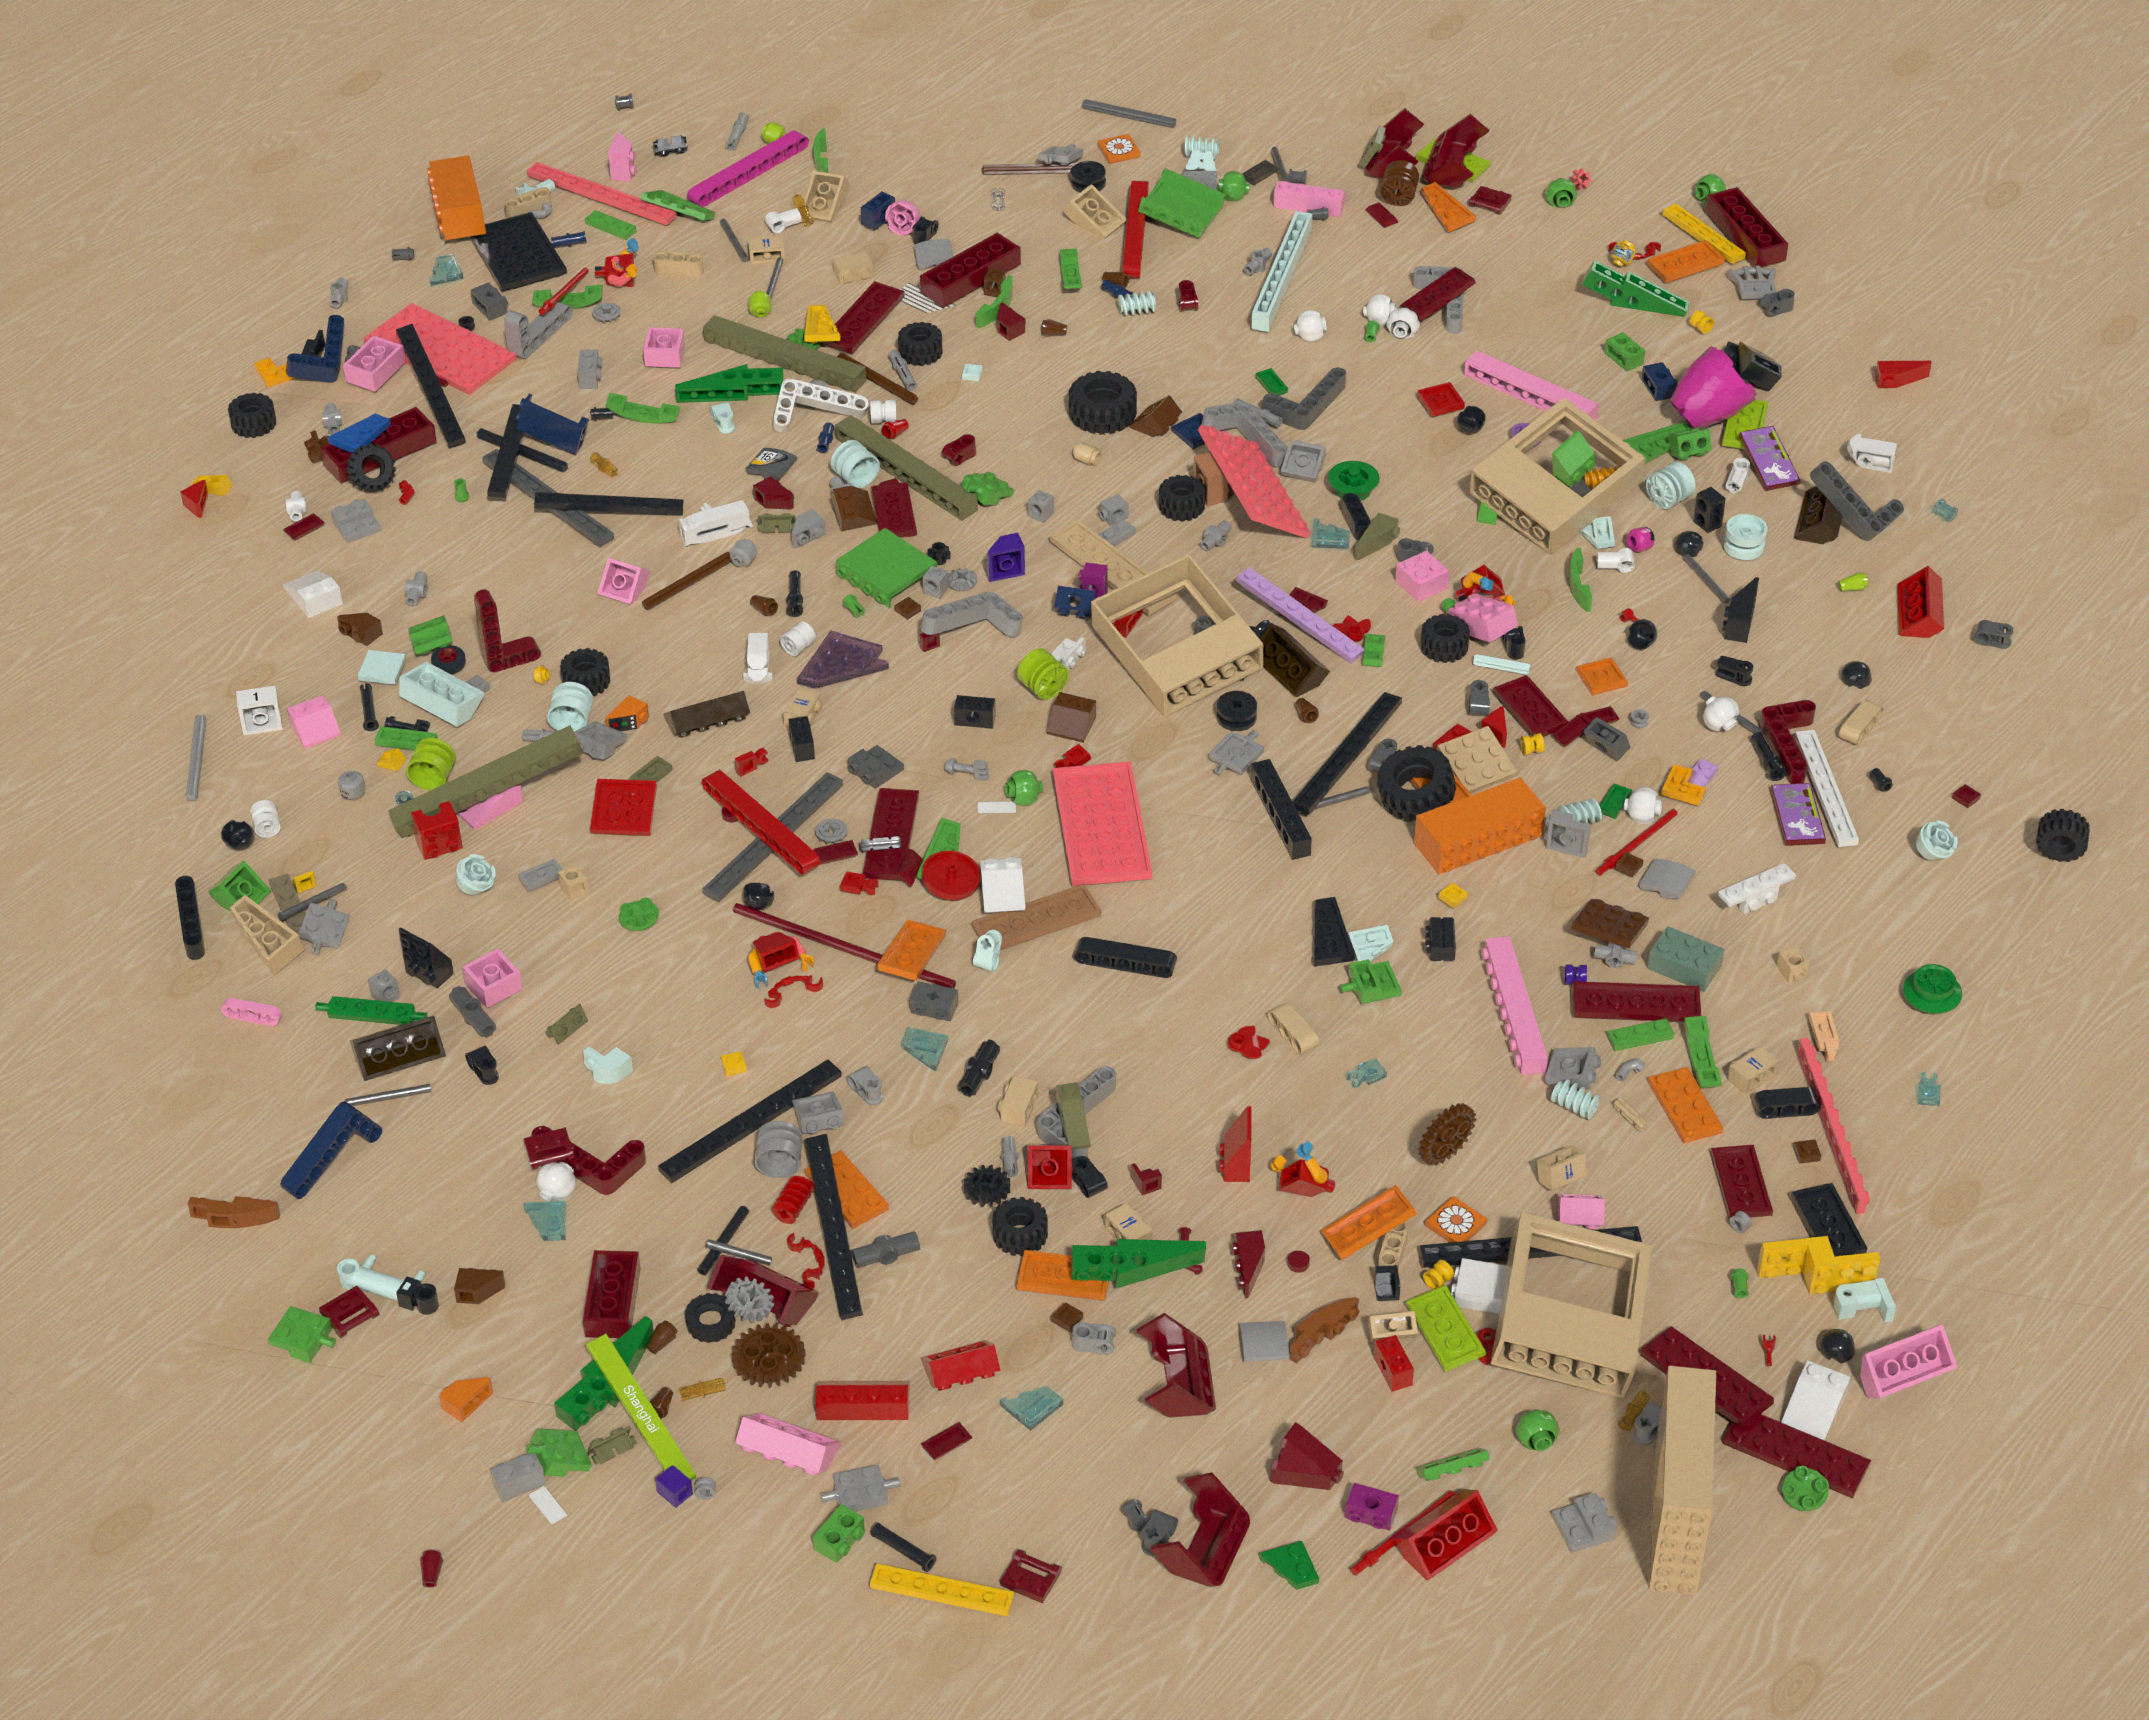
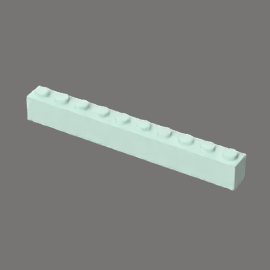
[1252,211,1312,332]

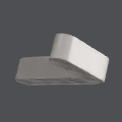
[1413,266,1464,334]
[504,302,573,359]
[1202,402,1288,467]
[921,592,1023,637]
[1037,1066,1116,1161]

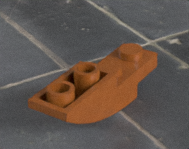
[187,1196,280,1228]
[1289,1297,1359,1364]

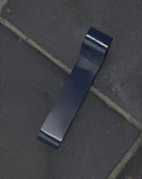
[286,315,344,382]
[280,1101,382,1199]

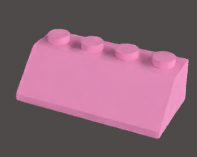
[1274,181,1347,217]
[1860,1324,1958,1398]
[735,1413,842,1475]

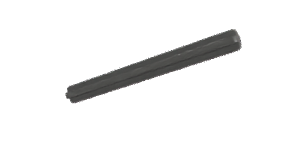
[1082,99,1176,128]

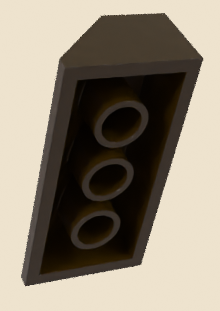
[1794,486,1842,544]
[1260,623,1330,697]
[663,691,750,737]
[350,1016,446,1081]

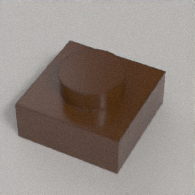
[894,597,921,620]
[1615,852,1644,877]
[1793,1139,1822,1164]
[1052,1302,1083,1332]

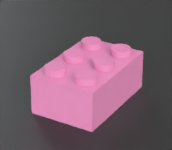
[343,335,405,392]
[1448,594,1518,642]

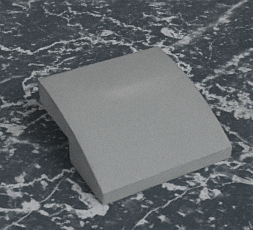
[1183,171,1217,190]
[914,239,953,270]
[1639,859,1695,899]
[1240,1321,1289,1362]

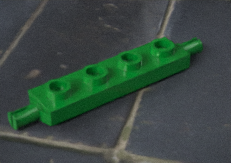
[315,996,428,1025]

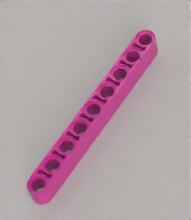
[687,130,809,207]

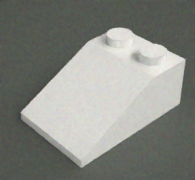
[283,571,343,618]
[980,857,1025,913]
[1782,1360,1851,1440]

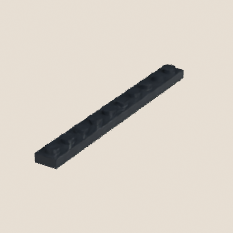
[396,324,466,448]
[1293,692,1402,815]
[658,1059,842,1184]
[806,1133,863,1320]
[1419,1226,1642,1268]

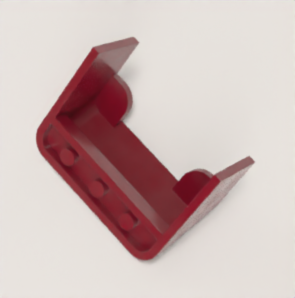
[1365,108,1424,178]
[1422,114,1490,188]
[707,1255,819,1327]
[1137,1313,1216,1418]
[1150,1472,1250,1587]

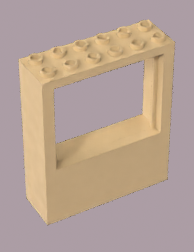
[1470,398,1645,555]
[1091,554,1263,717]
[1491,1212,1652,1398]
[1649,1366,1716,1594]

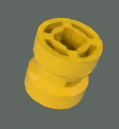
[1690,310,1715,334]
[1520,733,1545,755]
[1423,1260,1454,1290]

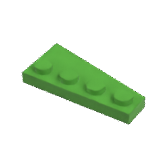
[641,190,715,222]
[1622,421,1692,464]
[917,818,961,879]

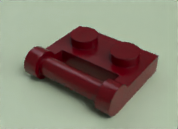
[1469,186,1512,214]
[523,1127,575,1170]
[319,1285,380,1338]
[1000,1549,1062,1604]

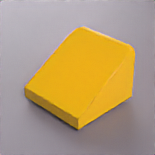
[376,748,406,771]
[292,870,317,893]

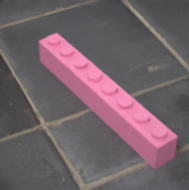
[1464,351,1599,420]
[1482,936,1548,1075]

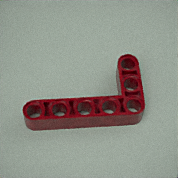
[474,589,541,672]
[1759,700,1816,784]
[532,1126,646,1195]

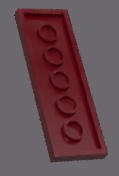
[822,281,905,354]
[863,788,919,881]
[1573,981,1702,1022]
[1640,1326,1774,1428]
[1723,1414,1871,1499]

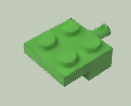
[961,472,1014,505]
[408,615,453,655]
[1340,959,1402,1004]
[268,1306,336,1363]
[526,1429,592,1477]

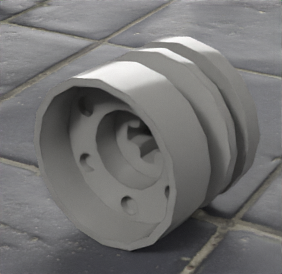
[755,1121,803,1178]

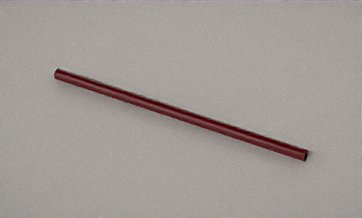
[733,903,956,989]

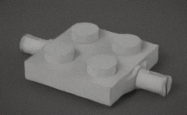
[1038,144,1083,165]
[1209,730,1264,775]
[299,899,350,955]
[821,1464,900,1512]

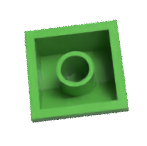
[1552,430,1595,487]
[208,861,271,911]

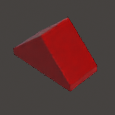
[180,480,208,518]
[1481,706,1507,748]

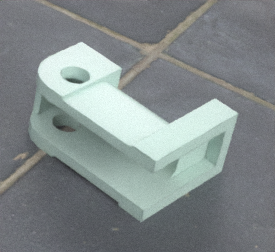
[1833,1278,1896,1323]

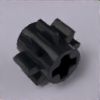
[927,542,951,565]

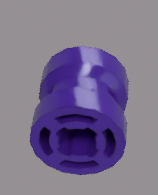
[1565,964,1587,985]

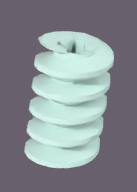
[1185,135,1220,160]
[1118,291,1156,316]
[1557,798,1602,824]
[1551,1079,1600,1120]

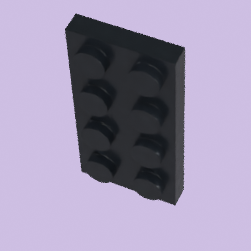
[1791,1183,1868,1257]

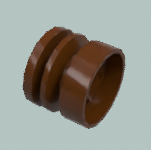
[1380,160,1419,206]

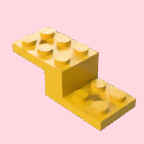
[1757,1236,1881,1294]

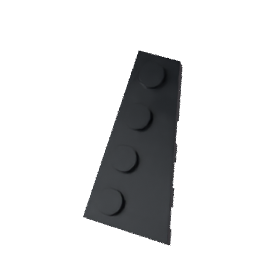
[1314,897,1355,967]

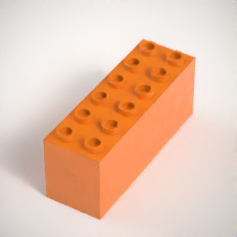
[427,155,486,240]
[1414,777,1546,875]

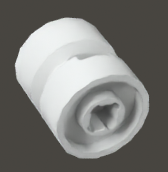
[870,400,896,424]
[780,621,816,656]
[250,800,281,838]

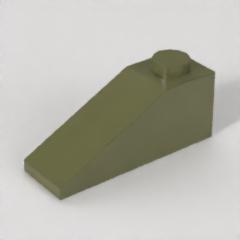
[1355,513,1400,560]
[1056,1082,1091,1150]

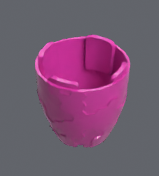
[1670,346,1757,429]

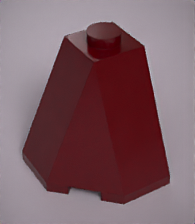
[1270,1422,1344,1490]

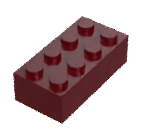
[583,1250,641,1339]

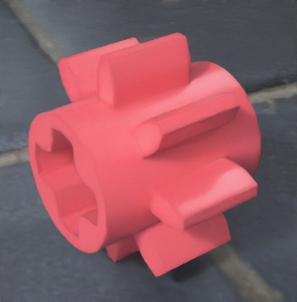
[1569,168,1592,190]

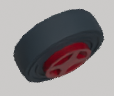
[431,645,466,674]

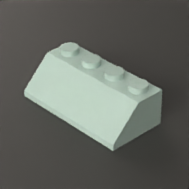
[399,662,484,727]

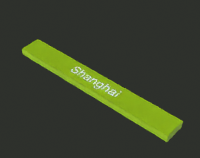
[586,1334,696,1481]

